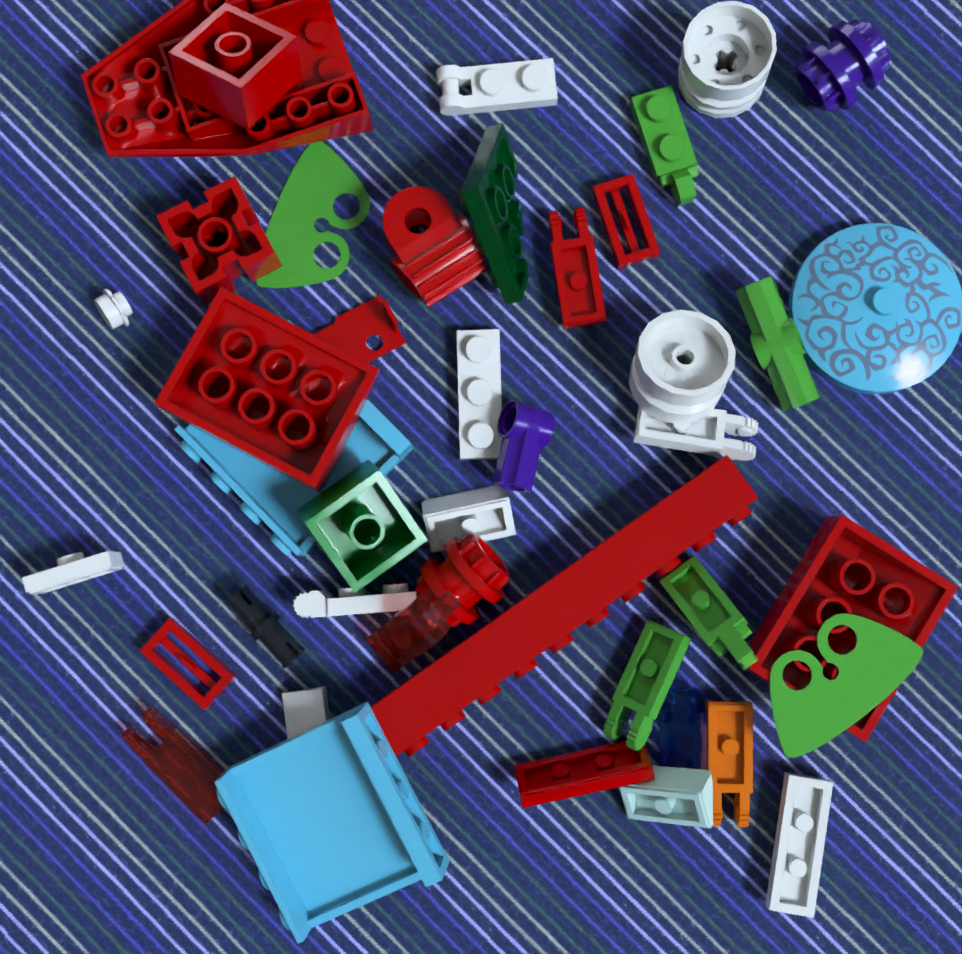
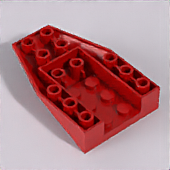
[81,0,374,158]

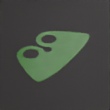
[256,141,370,288]
[770,613,923,758]

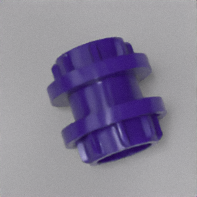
[795,19,891,112]

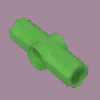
[735,276,820,411]

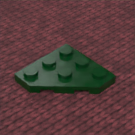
[460,123,529,304]

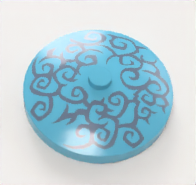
[788,223,962,394]

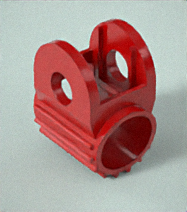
[383,186,487,307]

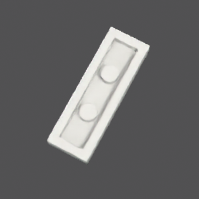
[456,329,503,460]
[765,772,833,918]

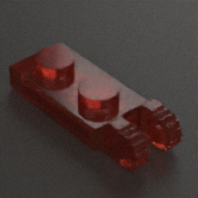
[122,707,223,825]

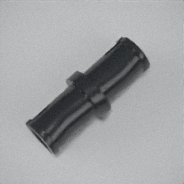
[225,585,305,669]

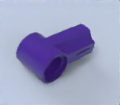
[492,399,555,493]

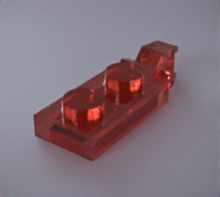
[365,590,461,672]

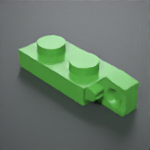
[630,85,699,207]
[659,555,758,670]

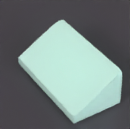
[619,765,713,829]

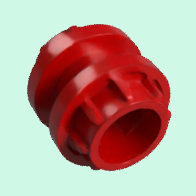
[415,534,509,627]

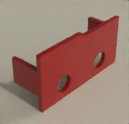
[313,295,406,363]

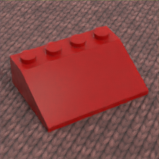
[154,287,380,493]
[737,514,958,742]

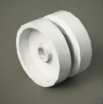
[629,310,736,424]

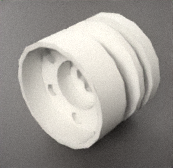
[678,1,777,118]

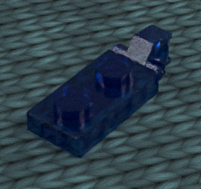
[659,688,708,770]

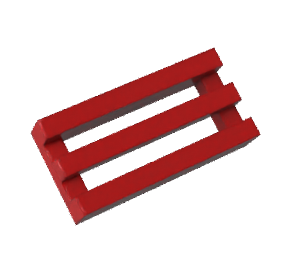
[591,174,660,270]
[140,618,237,710]

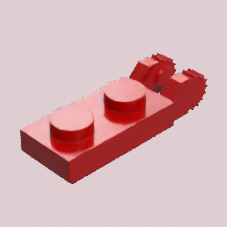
[547,206,606,329]

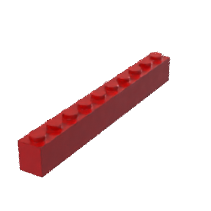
[370,455,758,757]

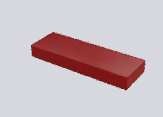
[514,741,654,808]

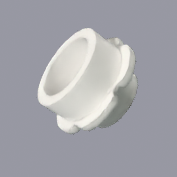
[94,288,133,330]

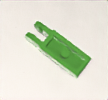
[603,620,691,751]

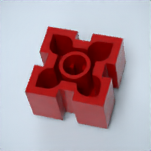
[156,176,283,305]

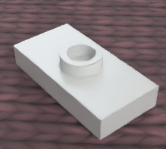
[22,551,125,594]

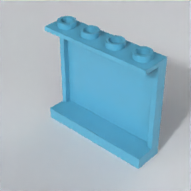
[174,320,414,556]
[214,701,450,944]

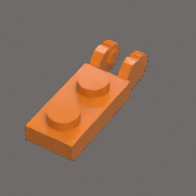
[705,700,753,827]

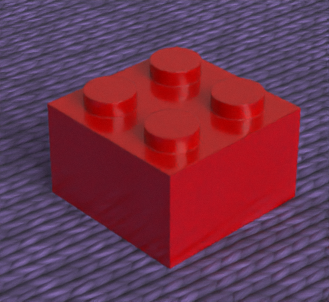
[169,2,301,130]

